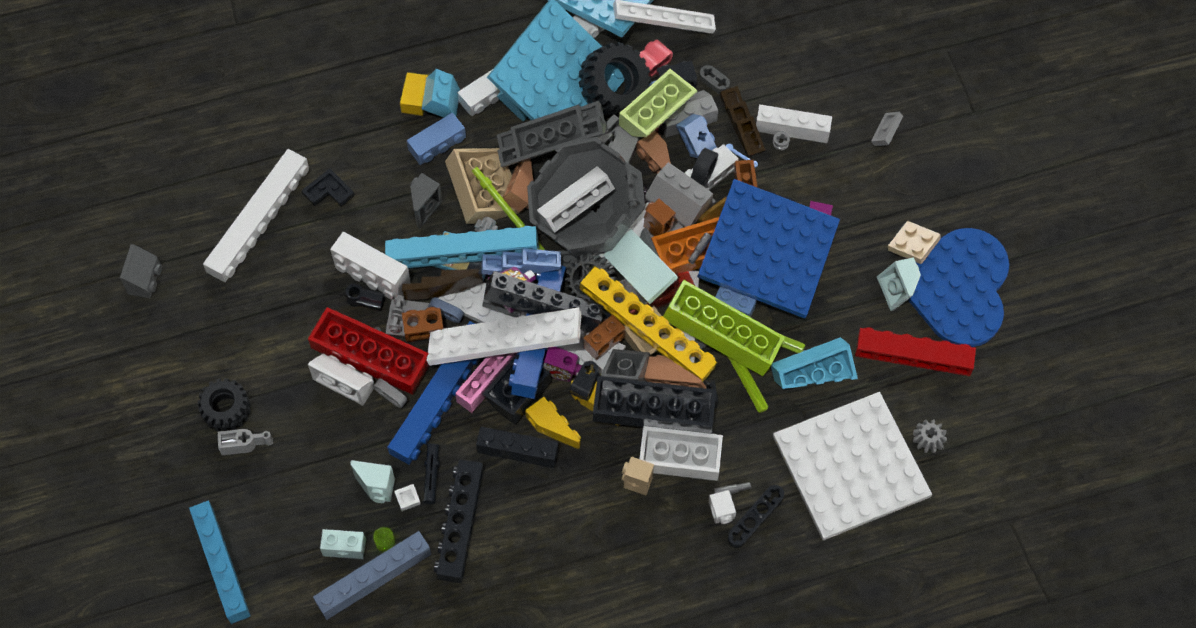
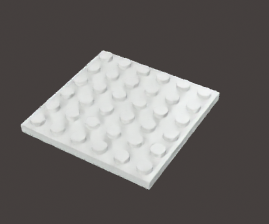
[773,392,932,540]

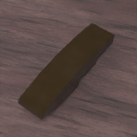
[719,86,765,156]
[402,269,483,300]

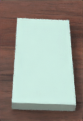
[604,229,678,304]

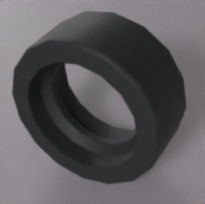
[691,148,718,186]

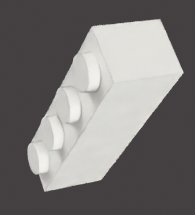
[756,105,832,143]
[537,166,615,233]

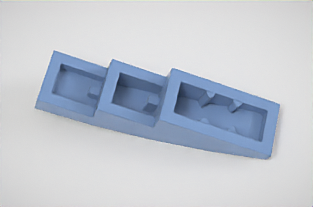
[482,248,561,275]

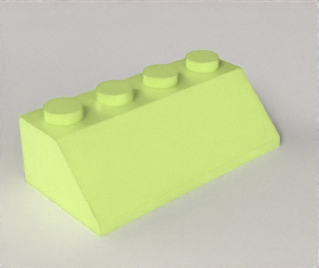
[619,69,697,137]

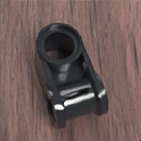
[569,361,599,401]

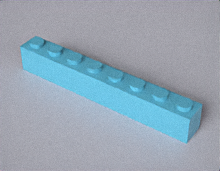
[385,226,539,268]

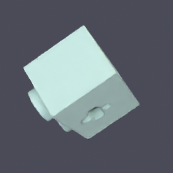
[320,529,366,559]

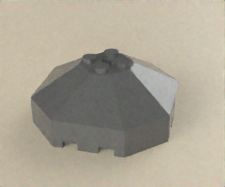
[527,137,645,257]

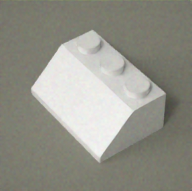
[308,354,374,406]

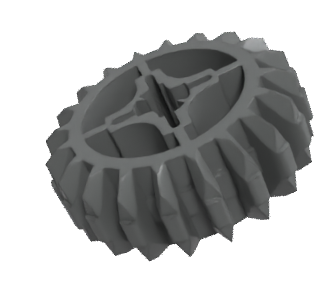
[565,253,616,304]

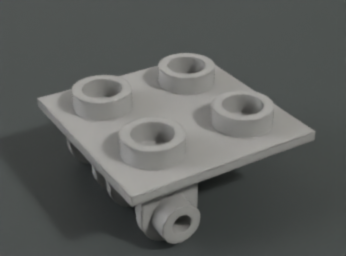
[386,295,429,336]

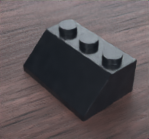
[482,354,552,425]

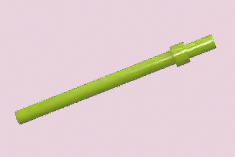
[472,167,545,250]

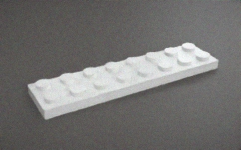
[427,308,581,366]

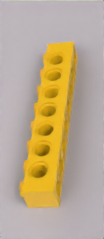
[580,266,717,382]

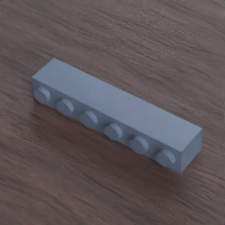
[313,531,431,620]

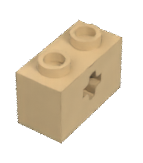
[622,457,654,495]

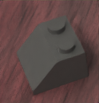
[410,173,442,229]
[120,244,162,298]
[601,349,650,382]

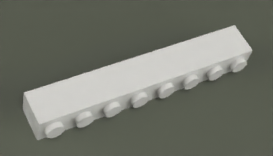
[203,149,309,282]

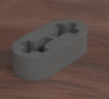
[700,65,730,94]

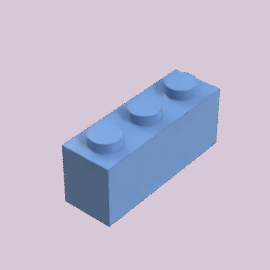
[407,113,466,165]

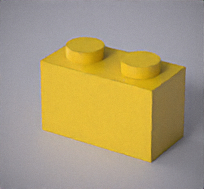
[400,73,428,116]

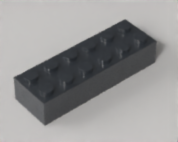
[593,376,716,434]

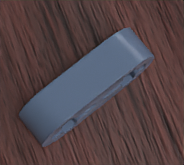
[428,297,464,323]

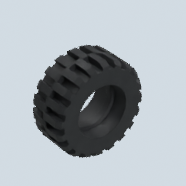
[579,42,651,116]

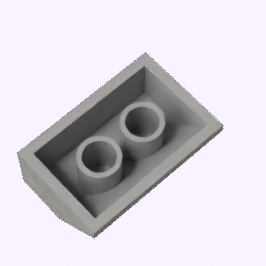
[661,90,718,138]
[644,162,713,227]

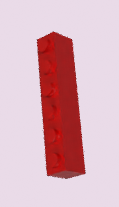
[855,327,976,376]

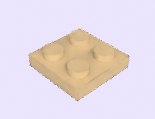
[888,221,941,264]

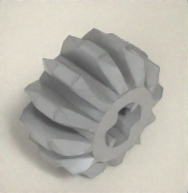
[913,420,947,453]

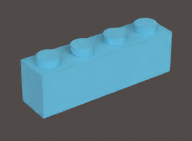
[771,337,858,389]

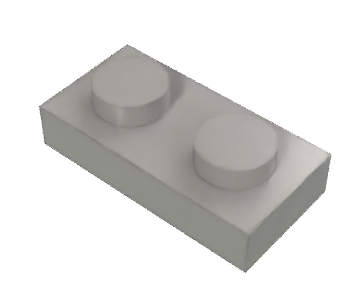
[871,112,903,146]

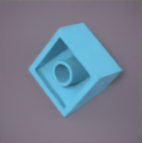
[422,69,460,117]

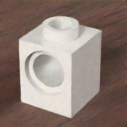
[709,490,736,524]

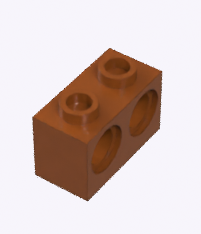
[402,307,443,342]
[583,314,626,360]

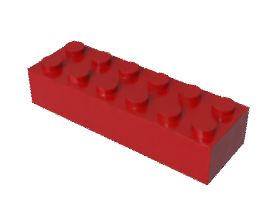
[308,307,429,395]

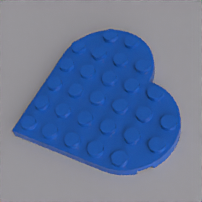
[908,228,1009,347]

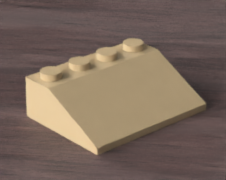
[445,148,524,224]

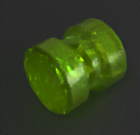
[373,527,395,552]

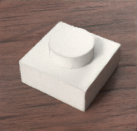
[395,484,420,511]

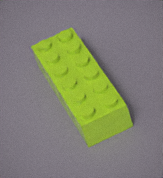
[663,280,785,376]

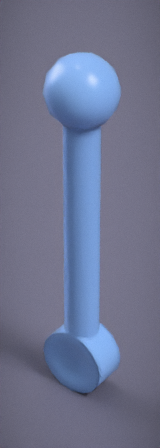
[726,144,758,168]

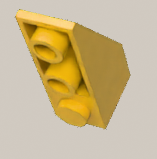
[525,397,581,449]

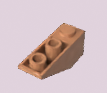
[636,130,671,174]

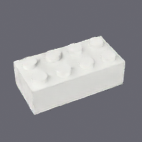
[330,232,411,299]
[640,426,723,481]

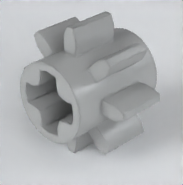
[474,217,498,232]

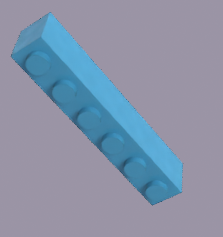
[189,501,251,624]

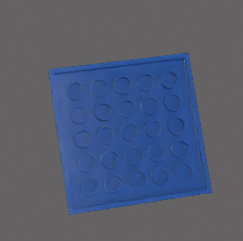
[697,179,840,318]

